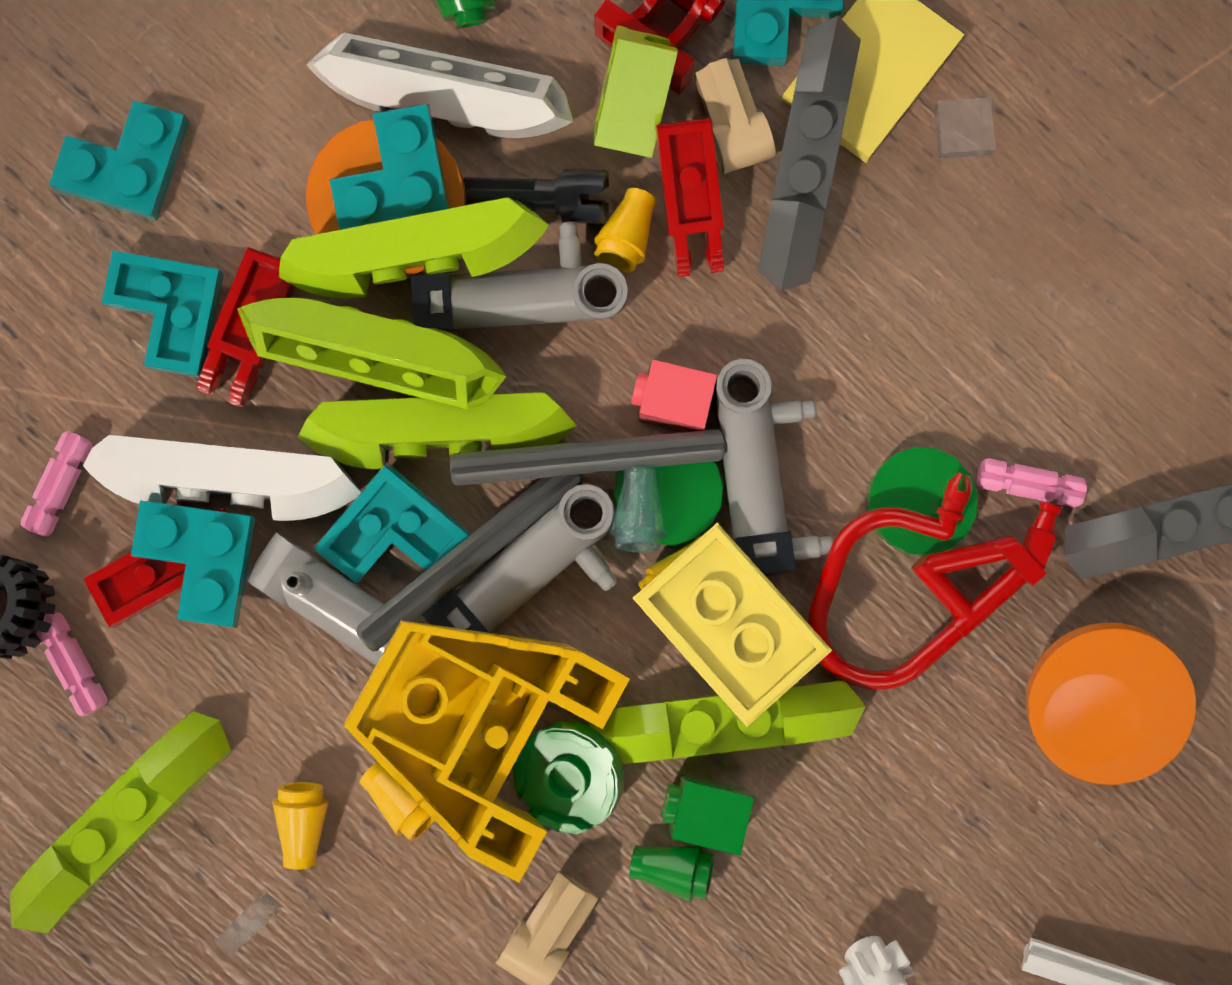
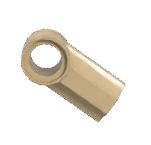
[694,58,776,175]
[495,870,599,985]

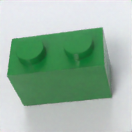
[661,773,754,856]

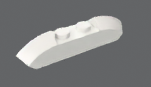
[306,32,573,138]
[83,435,361,521]

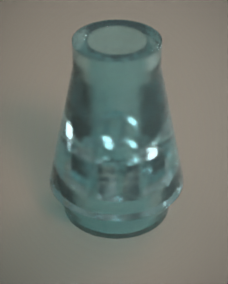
[610,467,666,552]

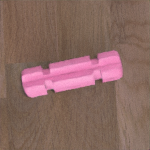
[21,431,93,536]
[977,458,1087,508]
[36,612,108,716]

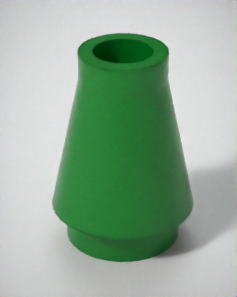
[629,845,715,902]

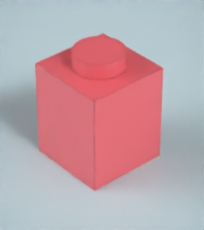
[631,359,717,432]

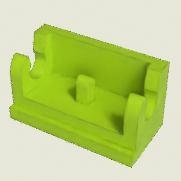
[593,25,678,158]

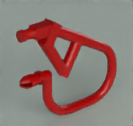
[808,473,1063,690]

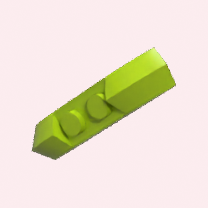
[279,197,550,299]
[237,298,506,410]
[297,392,577,469]
[588,681,866,764]
[10,711,231,934]

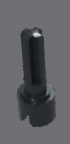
[463,169,610,224]

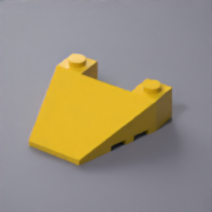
[343,620,630,883]

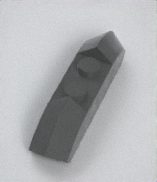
[758,16,861,290]
[1063,483,1232,579]

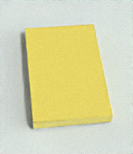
[781,0,965,163]
[633,523,832,727]

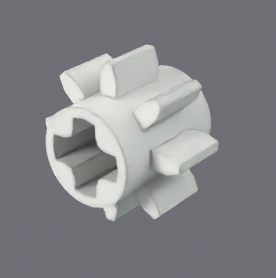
[839,936,914,985]

